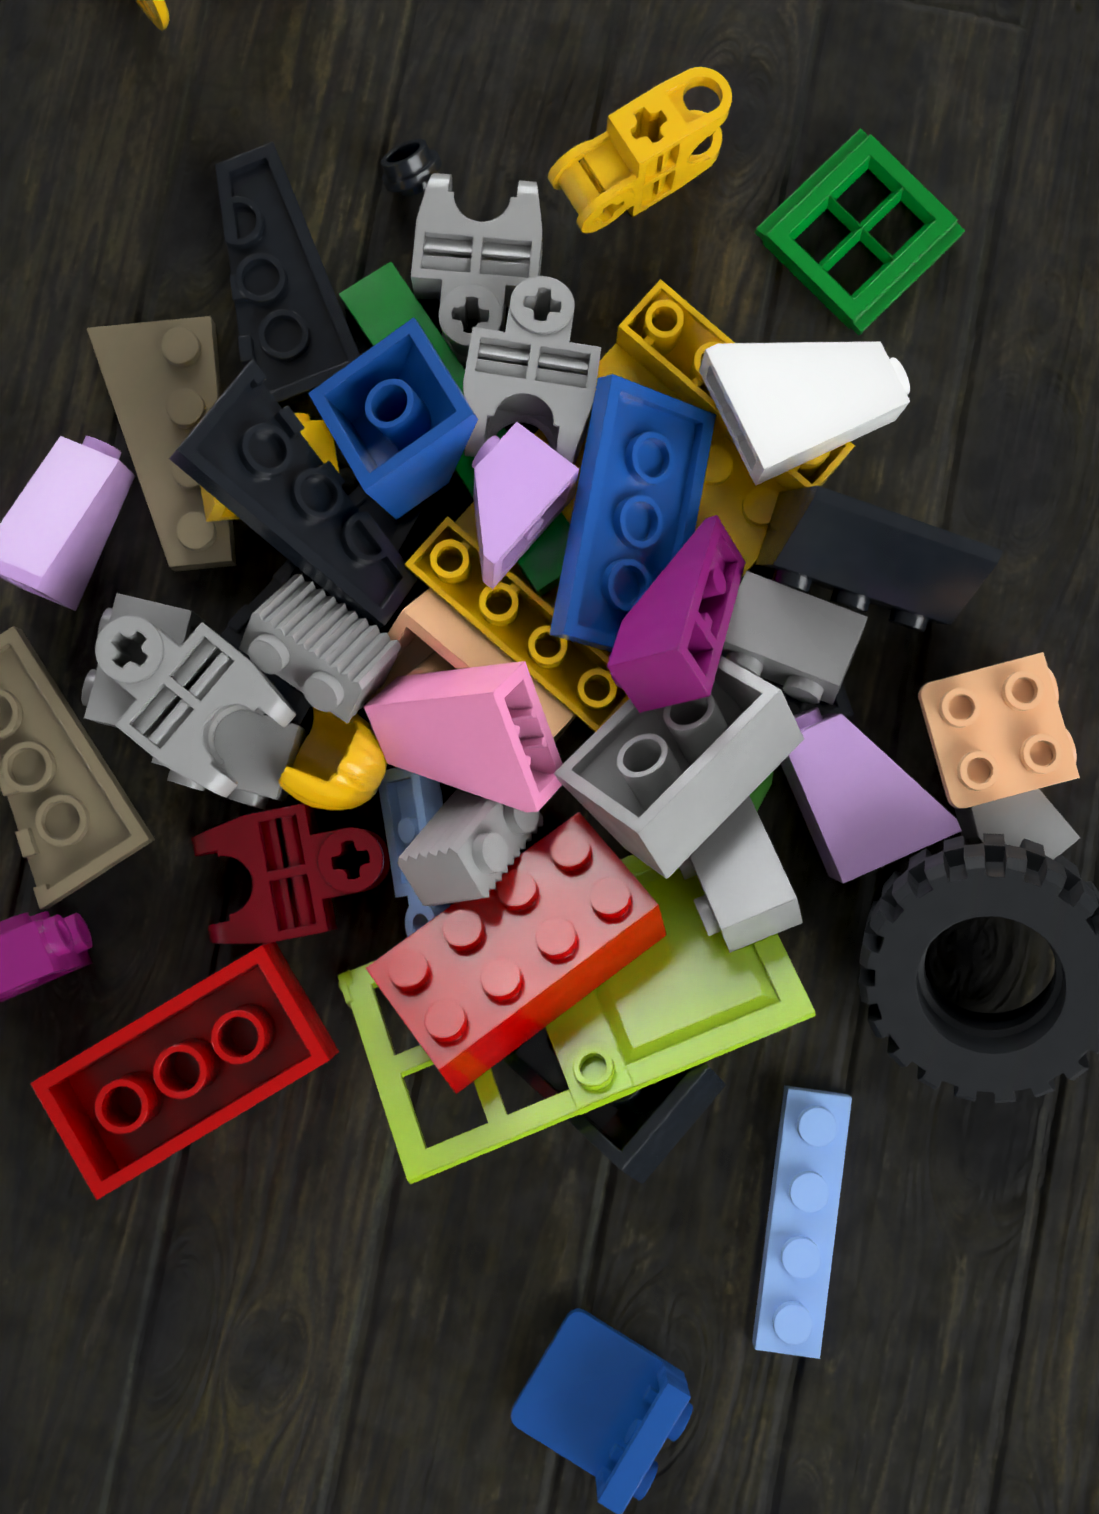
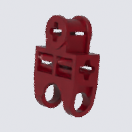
[192,803,391,944]

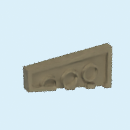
[87,316,237,572]
[0,626,155,910]

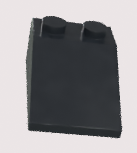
[502,1027,726,1184]

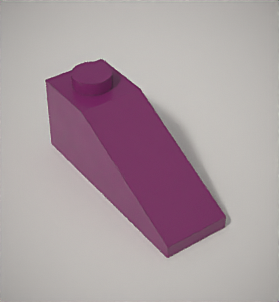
[607,515,746,713]

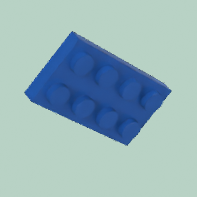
[549,374,716,652]

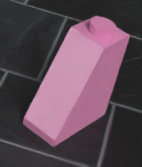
[364,661,563,813]

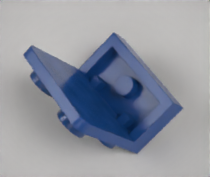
[511,1308,693,1514]

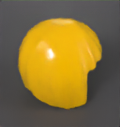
[278,707,387,811]

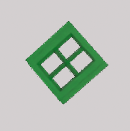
[755,128,965,336]

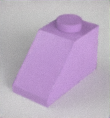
[472,422,579,590]

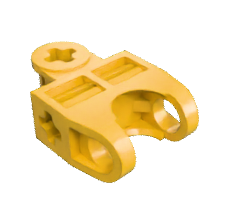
[547,67,732,234]

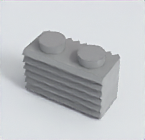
[239,574,401,723]
[397,788,543,907]

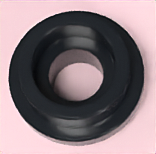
[381,139,442,197]

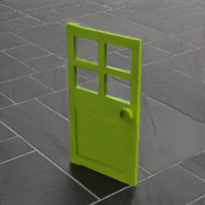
[338,855,816,1184]

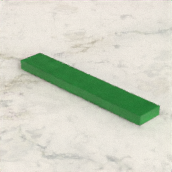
[339,262,570,597]

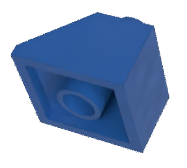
[308,317,478,520]

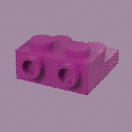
[0,911,93,1003]

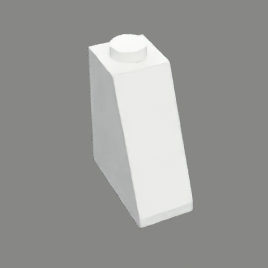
[699,341,910,486]

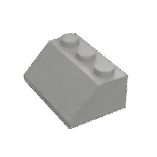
[554,656,804,879]

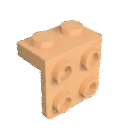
[918,652,1080,809]

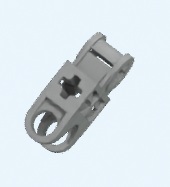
[411,173,542,366]
[463,276,601,465]
[95,616,297,798]

